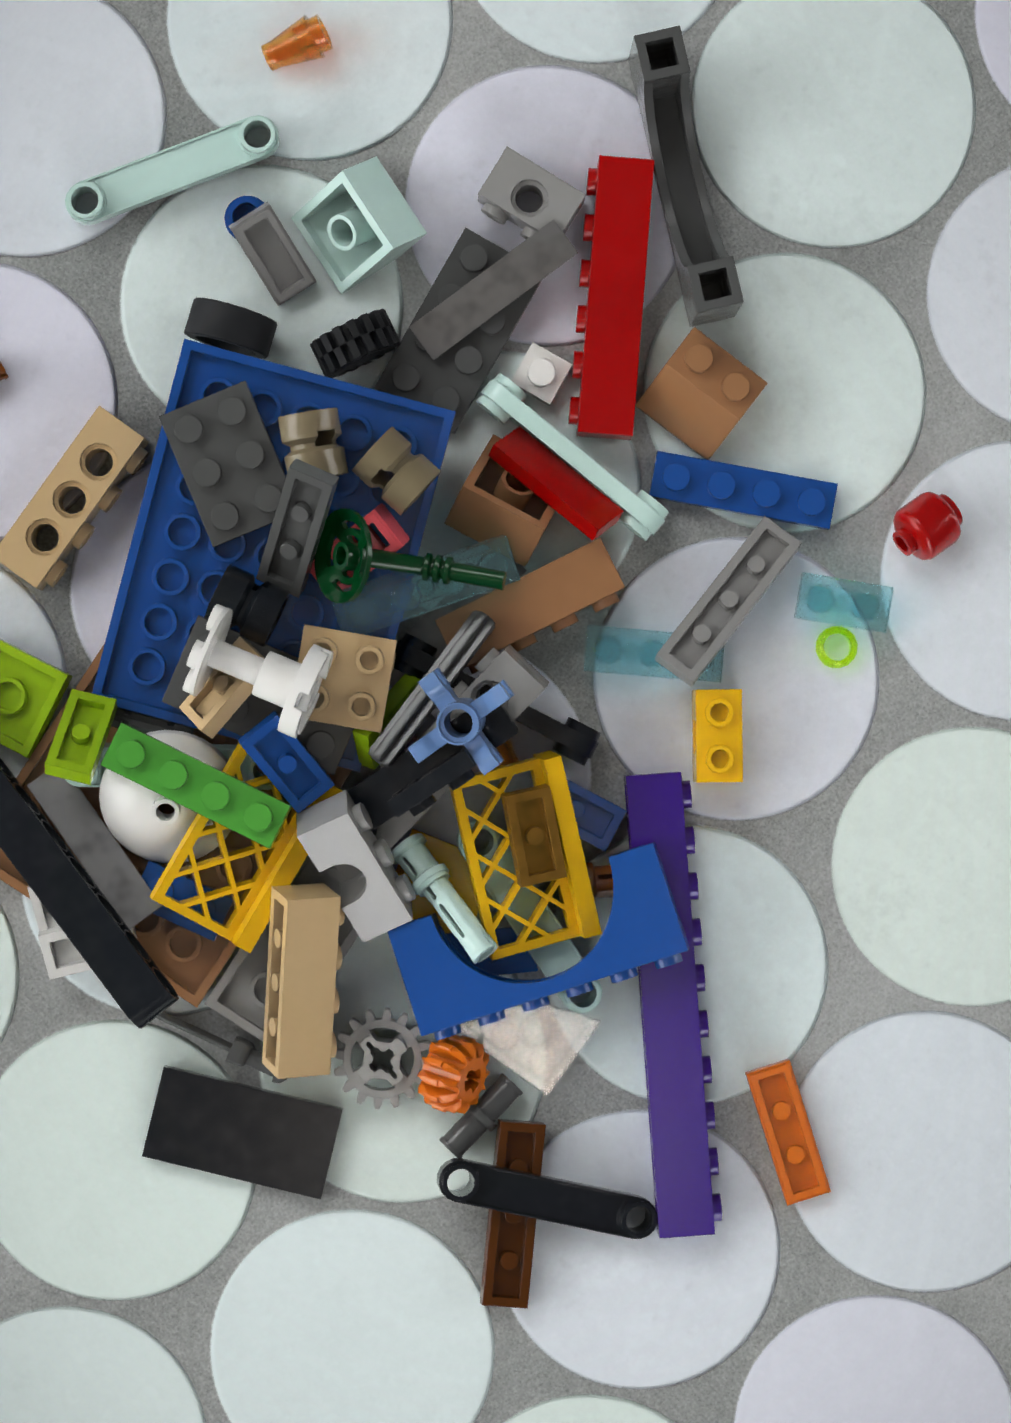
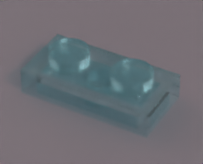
[794,572,894,633]

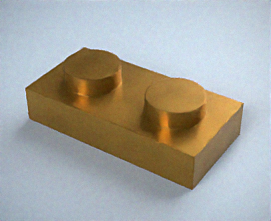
[501,784,567,887]

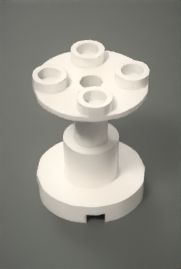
[183,604,333,739]

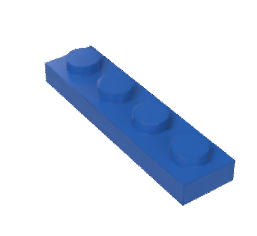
[649,451,838,530]

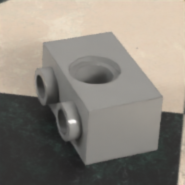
[478,146,586,239]

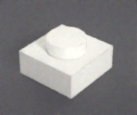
[511,342,573,406]

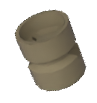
[278,408,349,476]
[352,426,441,516]

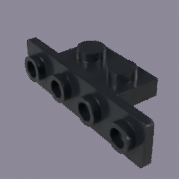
[347,705,518,831]

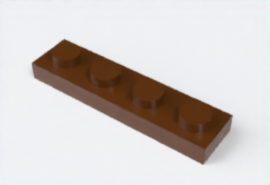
[480,1119,546,1309]

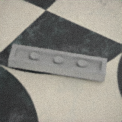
[655,516,802,687]

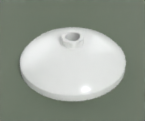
[99,730,235,863]

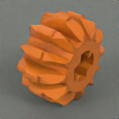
[417,1035,490,1114]

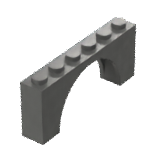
[628,25,744,327]

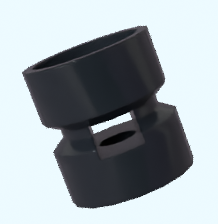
[204,564,290,647]

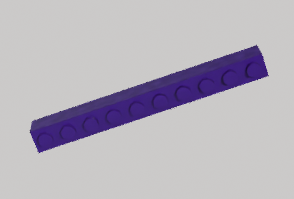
[624,772,722,1238]

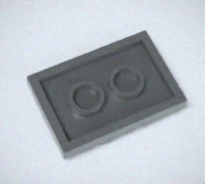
[159,381,286,547]

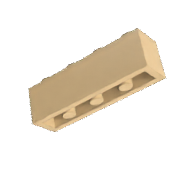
[262,883,345,1079]

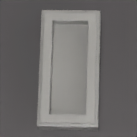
[228,202,317,306]

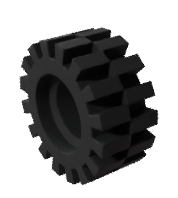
[310,309,401,378]

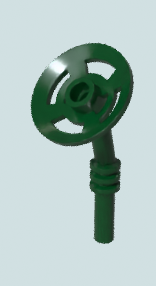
[314,508,507,604]

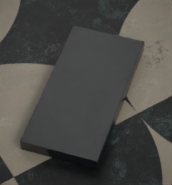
[142,1065,343,1199]

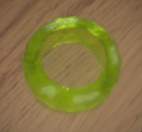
[815,626,858,668]

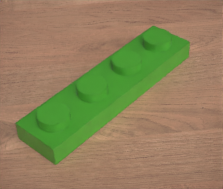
[100,723,292,849]

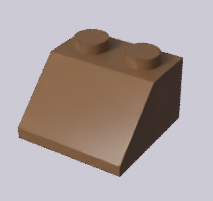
[635,327,768,460]
[444,434,556,567]

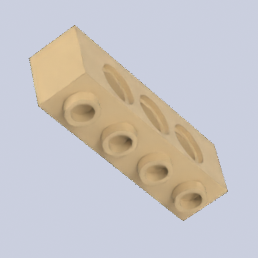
[0,406,149,590]

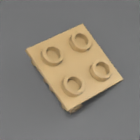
[298,624,397,733]

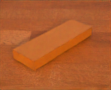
[745,1059,831,1206]

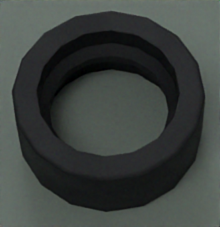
[184,297,277,359]

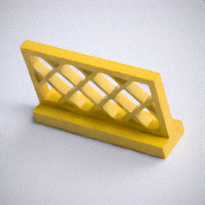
[149,734,343,953]
[449,750,602,961]

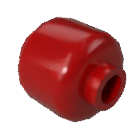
[893,492,963,560]

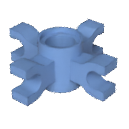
[407,668,515,775]

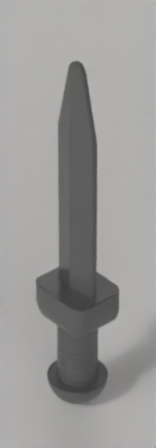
[156,1012,288,1083]

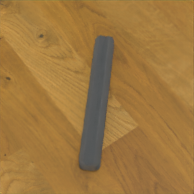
[368,610,495,767]

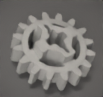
[334,1007,431,1109]

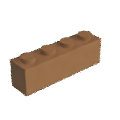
[435,538,625,674]

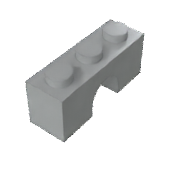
[296,790,416,943]

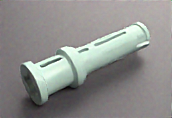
[392,833,498,964]

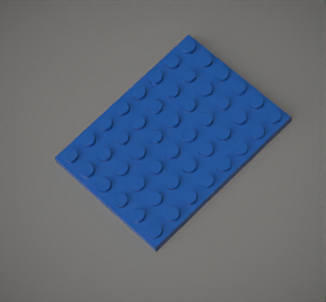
[92,339,456,772]

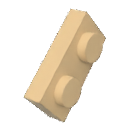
[179,636,265,739]

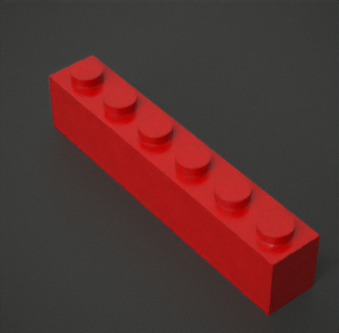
[568,155,655,440]

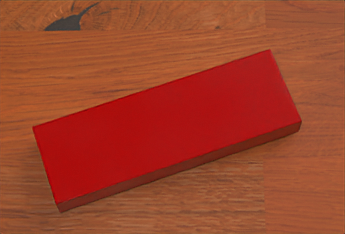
[488,426,624,541]

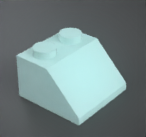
[291,156,427,294]

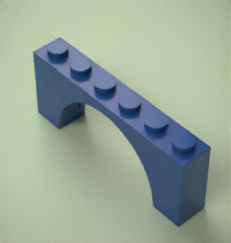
[388,841,689,1040]

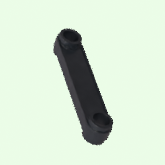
[394,632,601,766]
[437,1158,658,1239]

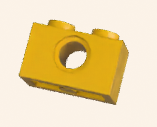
[692,689,743,783]

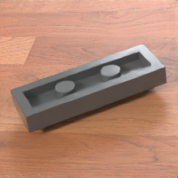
[256,458,339,598]

